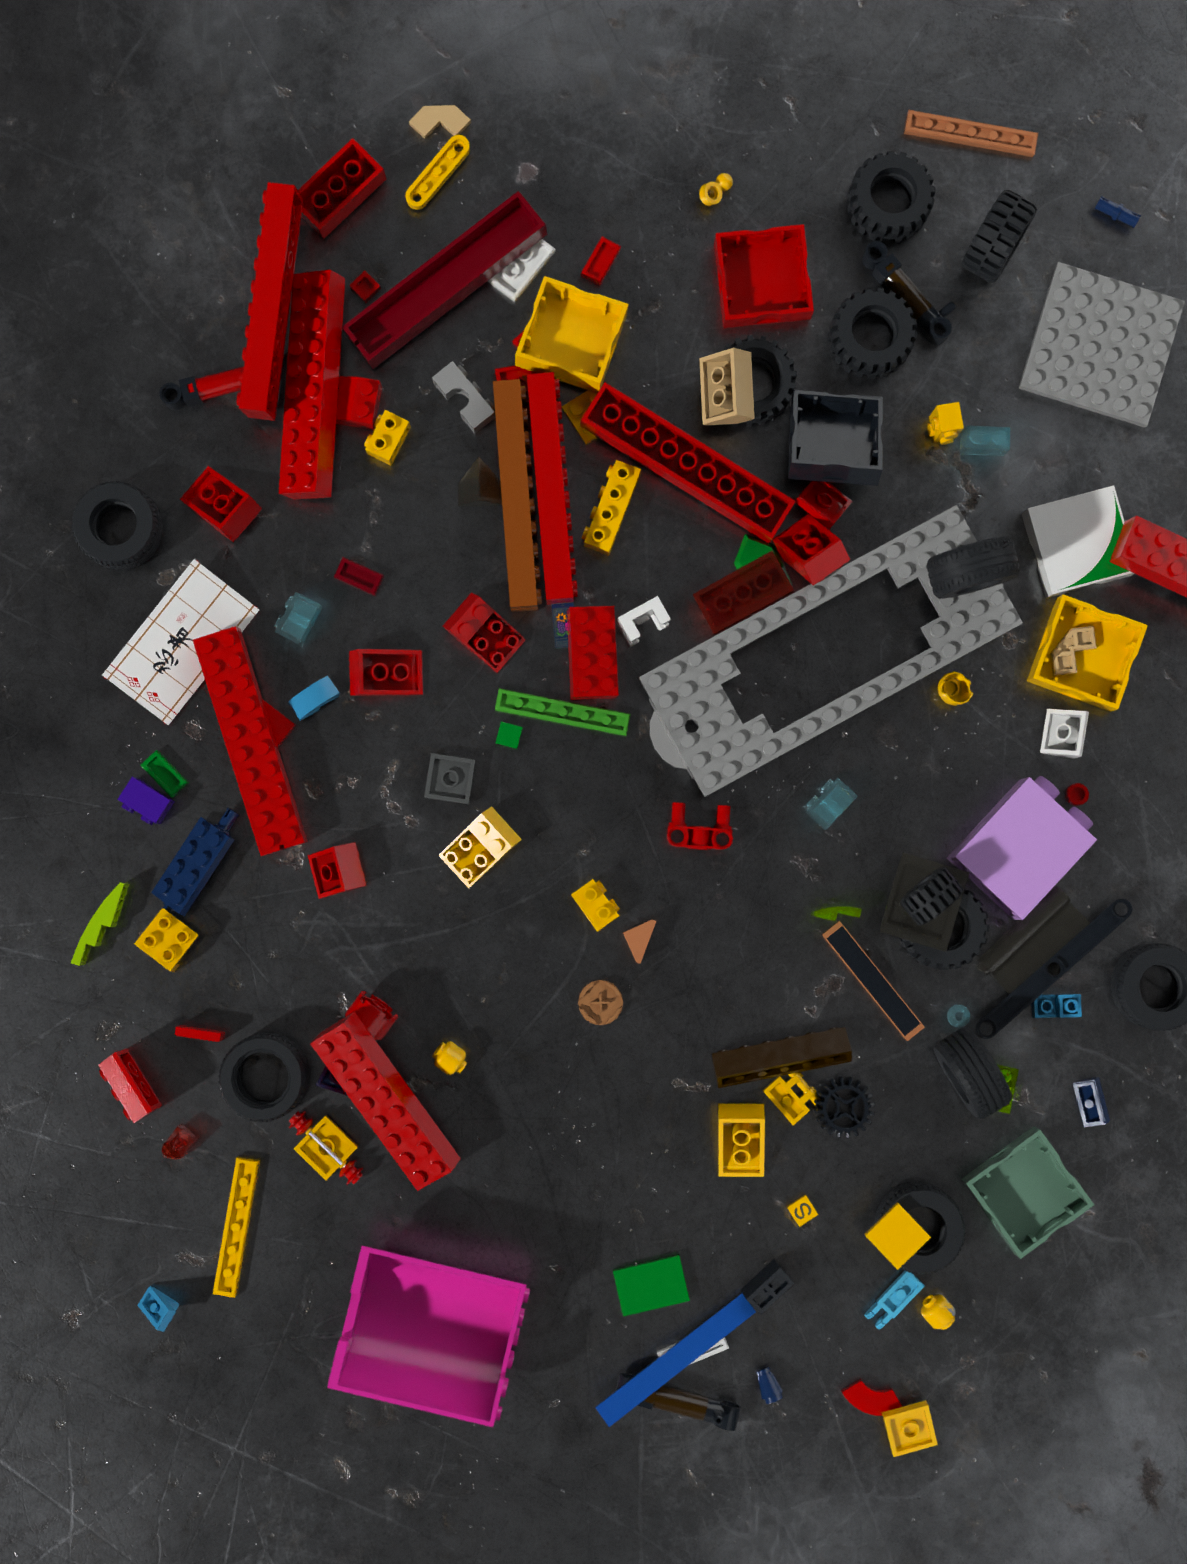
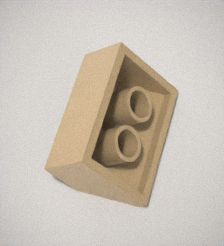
[699,348,755,425]

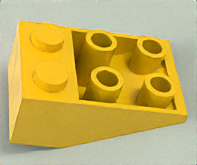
[439,806,522,888]

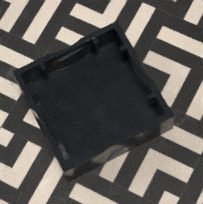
[788,390,883,486]

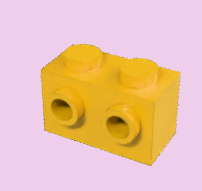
[927,402,964,445]
[364,410,411,466]
[571,879,620,932]

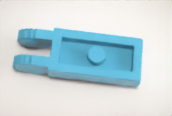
[865,1271,925,1330]

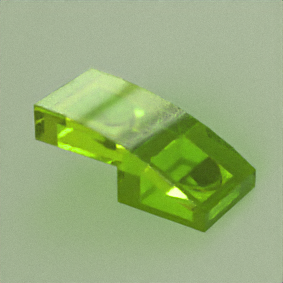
[811,906,862,921]

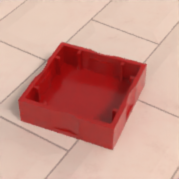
[714,224,814,328]

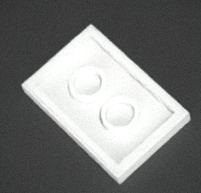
[488,239,556,302]

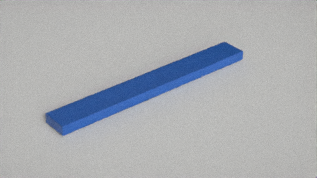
[595,1293,756,1427]

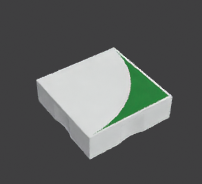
[1022,485,1135,599]

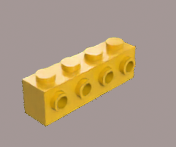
[581,460,641,556]

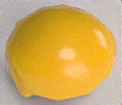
[938,671,973,706]

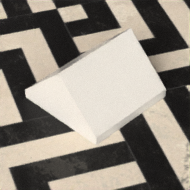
[1040,709,1089,759]

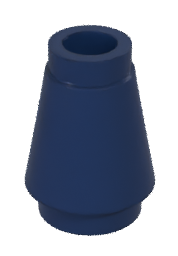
[756,1367,783,1404]

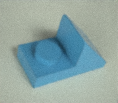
[137,1286,179,1332]

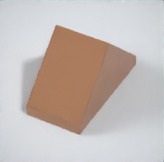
[623,919,656,964]

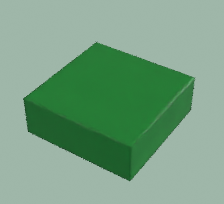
[495,722,523,749]

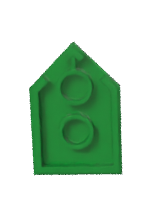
[734,534,793,603]

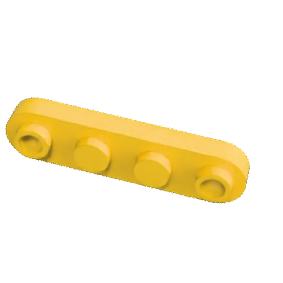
[405,135,470,210]

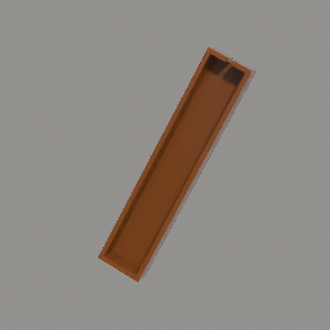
[493,379,542,612]

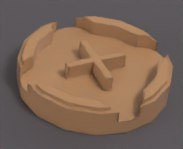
[578,980,623,1025]

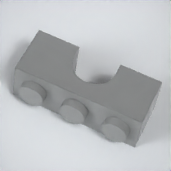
[432,361,496,434]

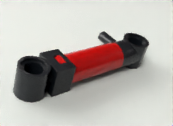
[159,366,283,410]

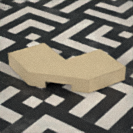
[409,105,471,139]
[1050,626,1097,676]

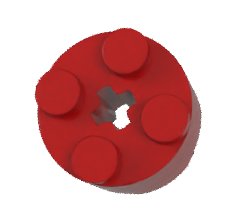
[345,991,398,1041]

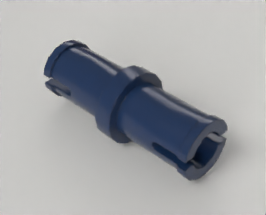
[1095,196,1141,228]

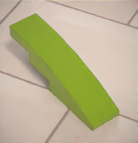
[71,882,130,966]

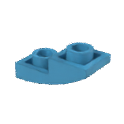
[288,675,340,721]
[1031,994,1082,1018]

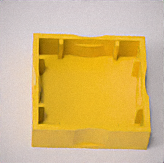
[515,276,629,393]
[1027,594,1148,712]

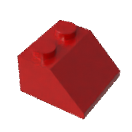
[307,842,366,899]

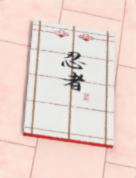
[102,559,259,725]

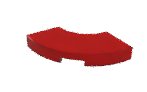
[841,1379,902,1416]

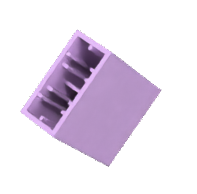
[947,776,1097,920]

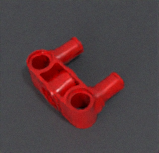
[667,802,733,850]

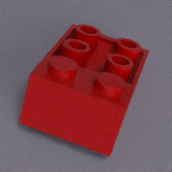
[442,593,526,673]

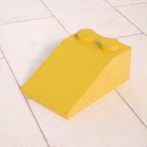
[718,1104,765,1177]

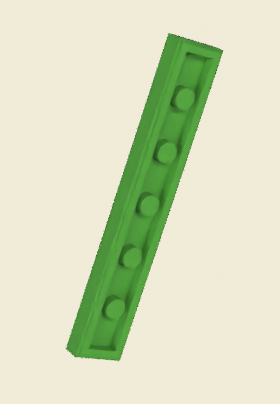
[495,688,631,736]

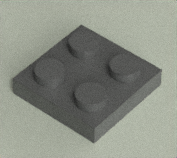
[424,753,476,805]

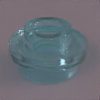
[947,1005,970,1027]

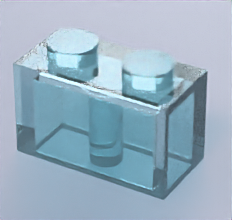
[960,426,1010,456]
[274,592,323,647]
[805,778,858,830]

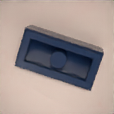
[1073,1077,1110,1128]

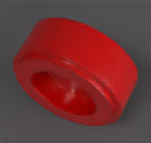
[1065,783,1089,806]

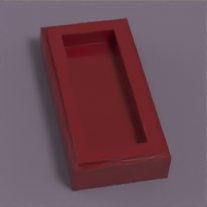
[334,557,384,596]

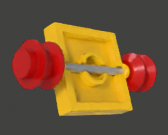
[288,1111,363,1185]

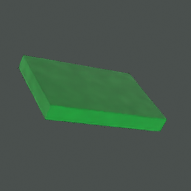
[613,1254,690,1317]

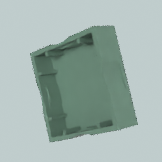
[961,1126,1094,1259]

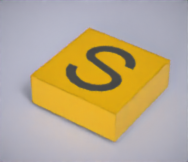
[786,1194,818,1227]

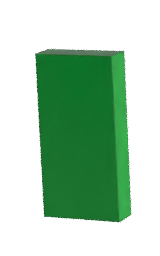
[140,750,189,798]

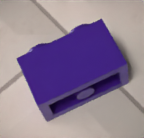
[117,777,175,825]

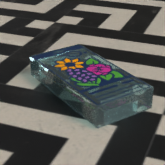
[551,602,574,649]

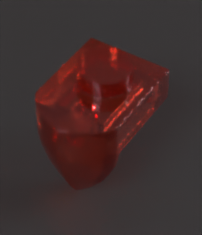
[162,1124,198,1160]

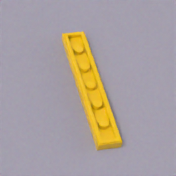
[213,1156,260,1298]

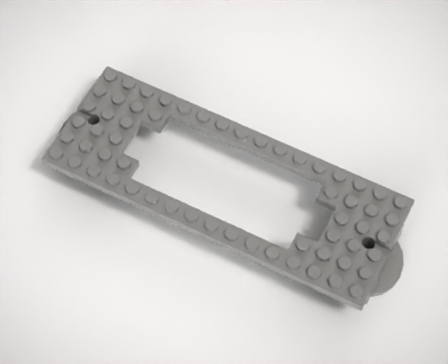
[639,505,1023,797]

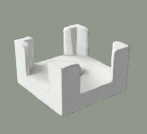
[617,596,671,647]

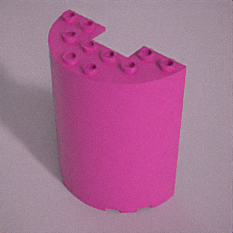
[327,1245,530,1427]

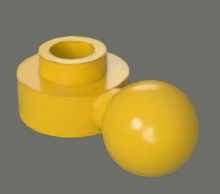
[699,173,733,206]

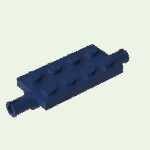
[151,808,240,916]

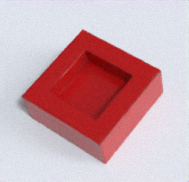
[349,271,381,304]

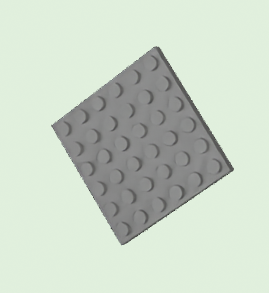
[1019,262,1185,428]

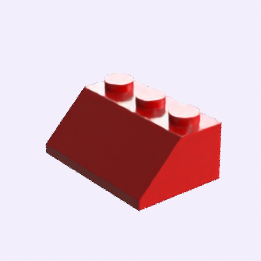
[98,1049,162,1123]

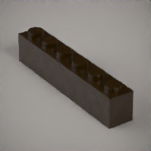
[711,1027,852,1088]

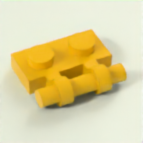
[762,1072,821,1126]

